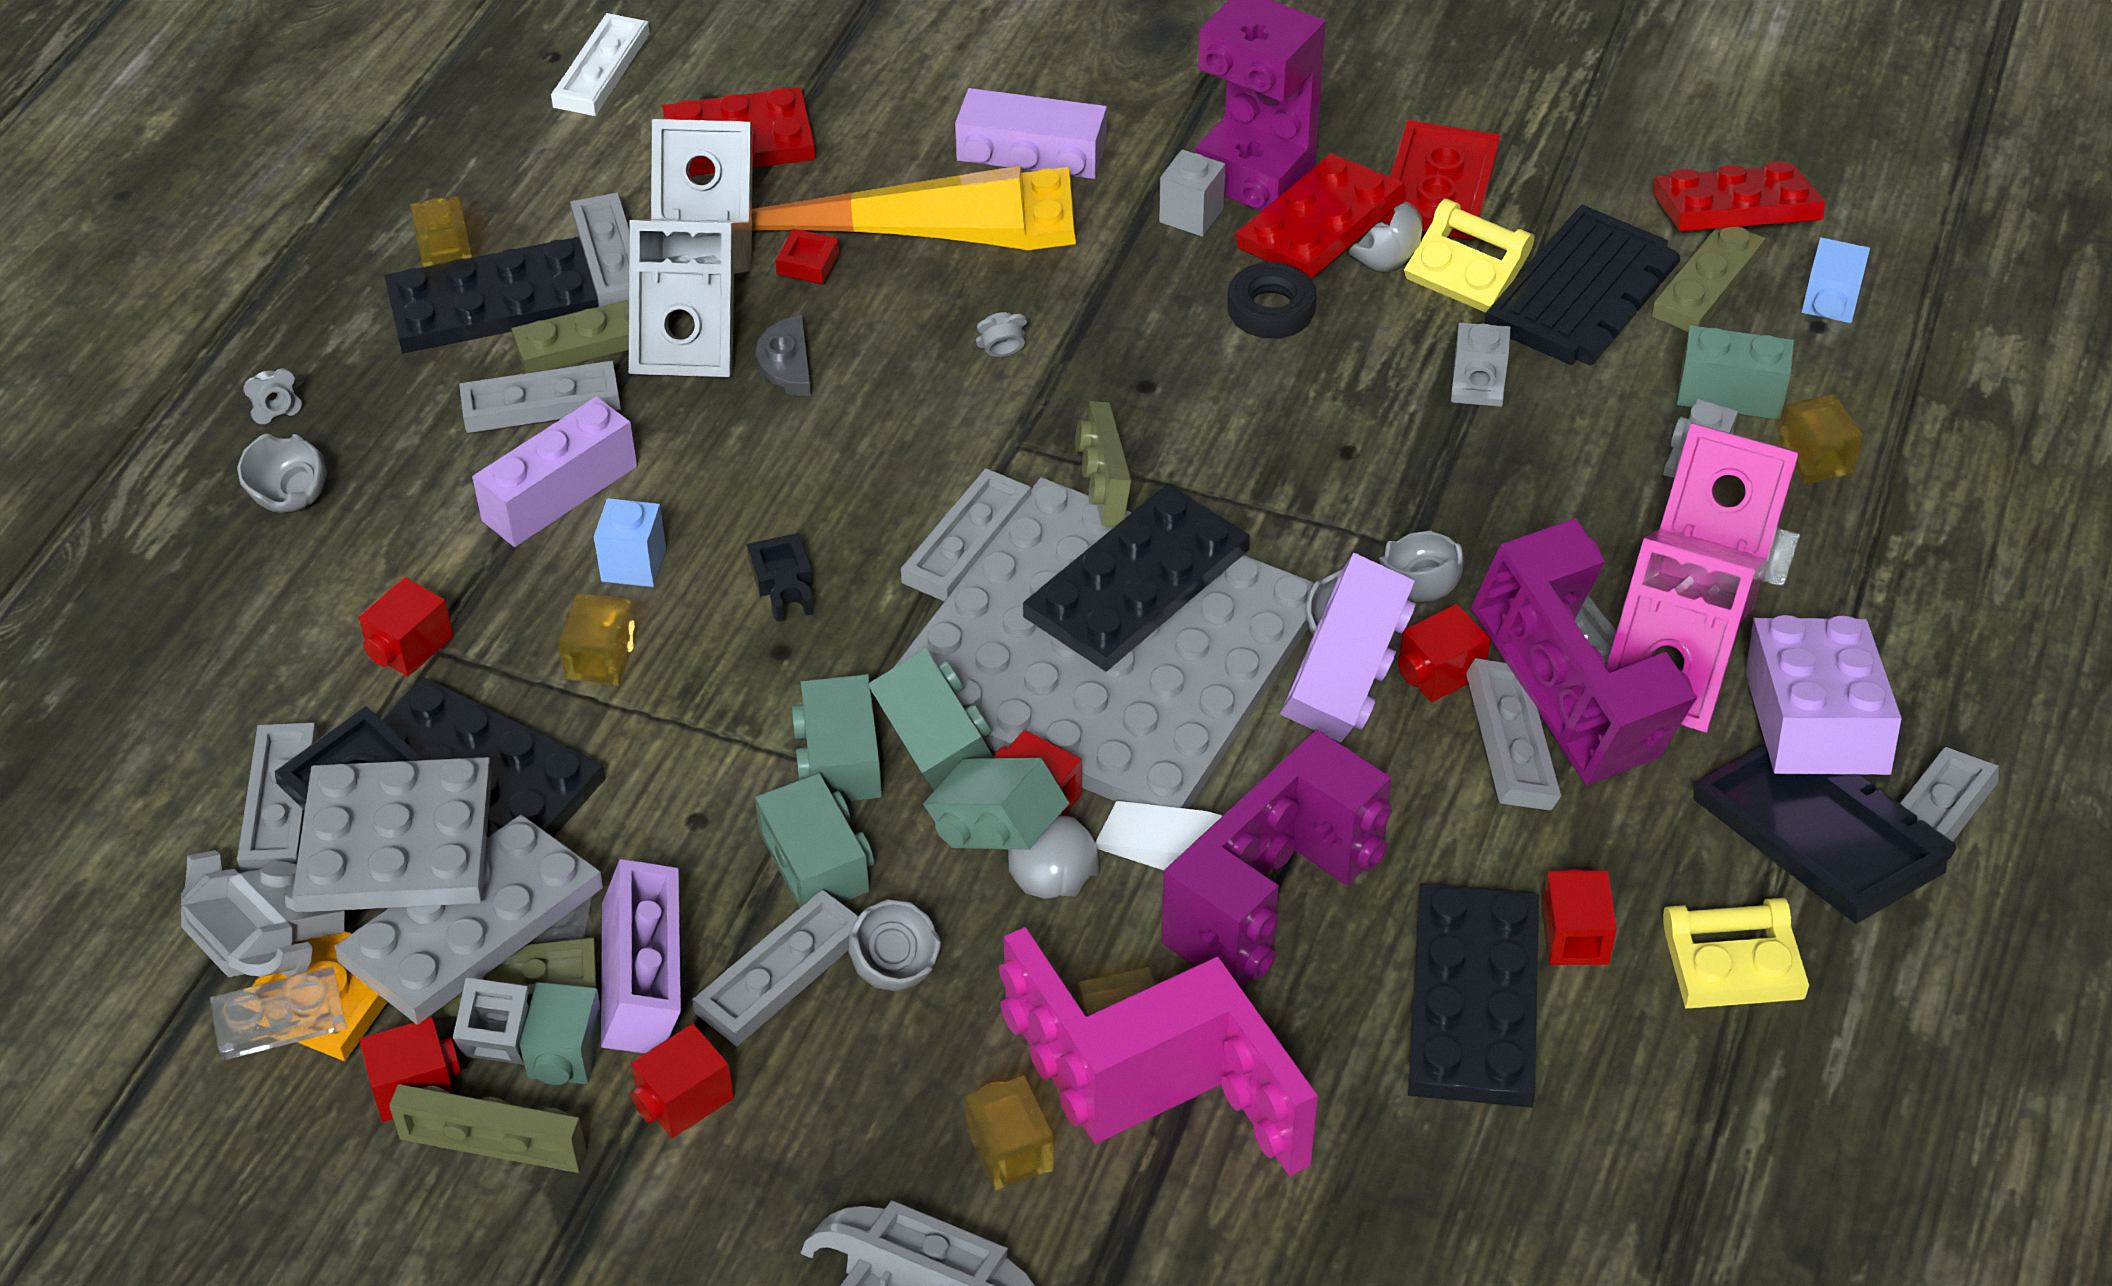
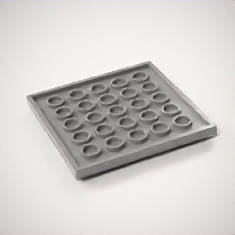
[894,477,1314,809]

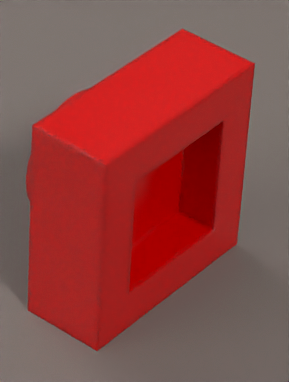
[775,229,840,284]

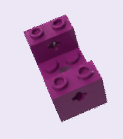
[1195,0,1326,211]
[1471,518,1697,786]
[1161,729,1392,989]

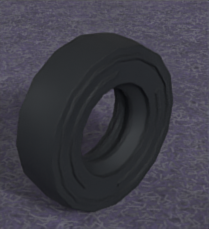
[1227,262,1316,339]

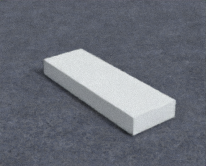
[551,13,650,116]

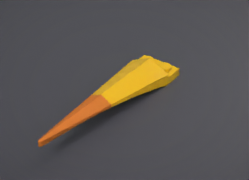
[752,166,1076,250]

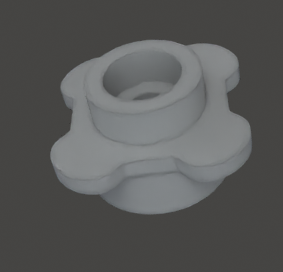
[976,312,1027,357]
[243,368,302,424]

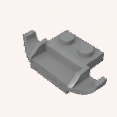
[181,850,345,977]
[801,1200,1035,1286]

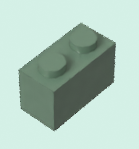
[1677,325,1794,420]
[868,648,993,791]
[792,674,882,801]
[923,758,1069,850]
[755,773,874,908]

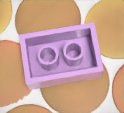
[1745,615,1902,775]

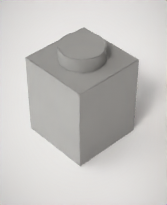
[1159,150,1226,237]

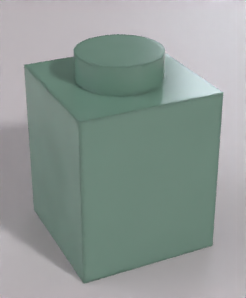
[519,982,601,1085]

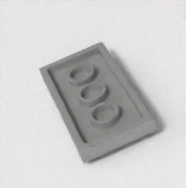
[335,815,603,1025]

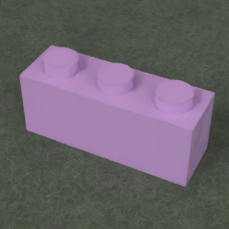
[955,88,1107,179]
[472,396,637,547]
[1280,553,1416,742]
[601,859,681,1053]

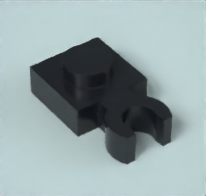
[747,533,813,622]

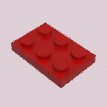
[662,87,815,176]
[1379,120,1501,240]
[1235,153,1407,279]
[1653,161,1825,231]

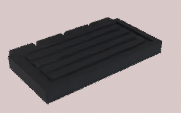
[1484,204,1680,366]
[1694,744,1956,924]

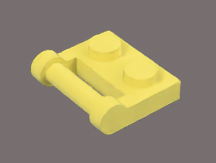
[1404,198,1534,313]
[1663,898,1809,1009]

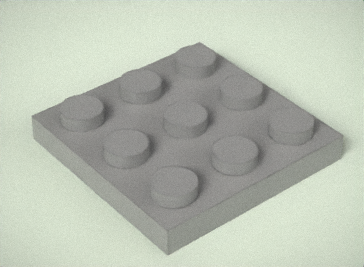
[292,757,492,912]

